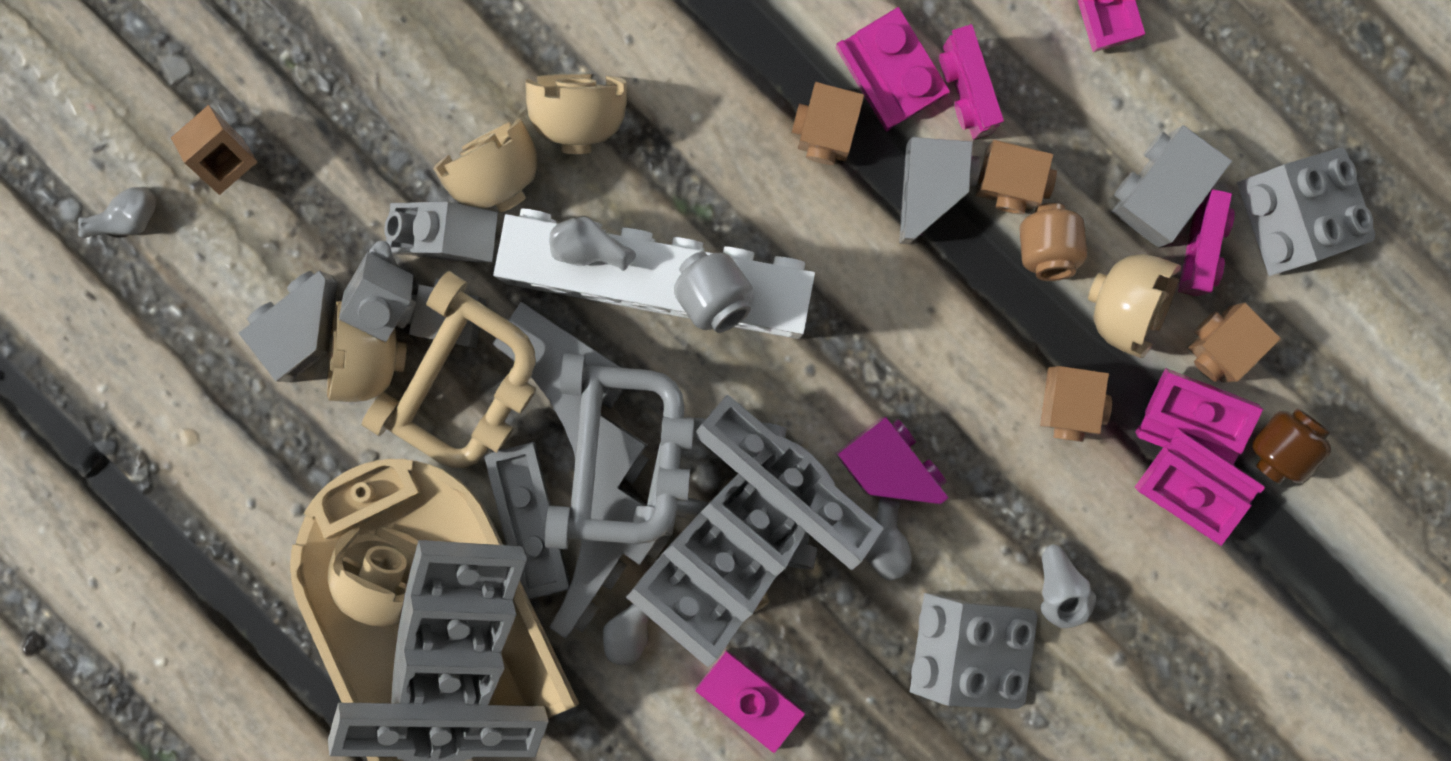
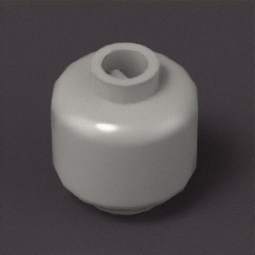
[674,251,753,333]

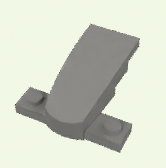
[626,394,884,667]
[328,540,549,761]

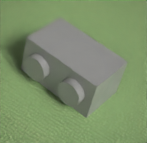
[1111,125,1232,248]

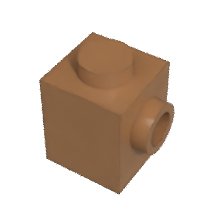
[791,82,864,165]
[171,105,257,195]
[975,140,1057,215]
[1187,303,1281,383]
[1040,366,1112,442]

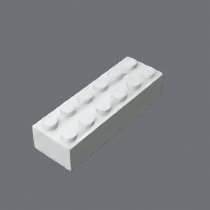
[493,209,815,339]

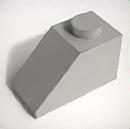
[899,137,980,244]

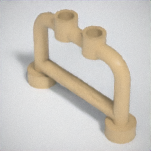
[361,271,537,468]

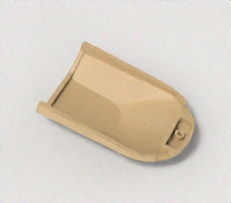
[290,459,579,761]

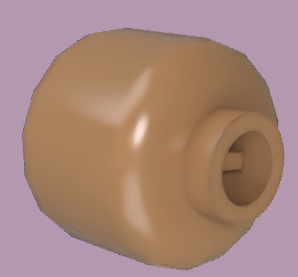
[1019,203,1087,281]

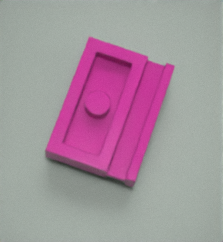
[836,7,950,132]
[939,24,1004,140]
[1135,368,1263,465]
[1135,428,1265,546]

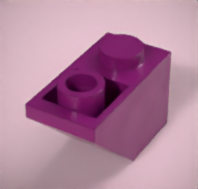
[835,417,949,504]

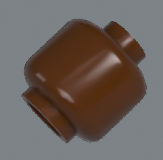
[1253,408,1331,484]

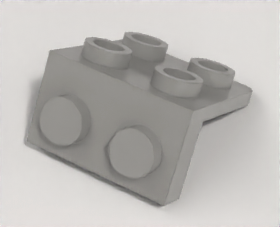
[1237,148,1375,276]
[910,593,1038,709]

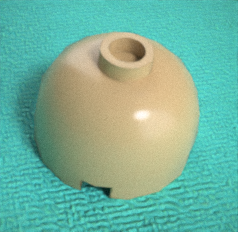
[525,74,627,154]
[433,118,538,213]
[1088,254,1182,358]
[327,301,406,402]
[328,527,418,626]

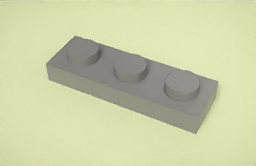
[484,442,571,599]

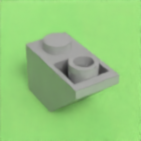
[384,202,498,262]
[239,271,338,382]

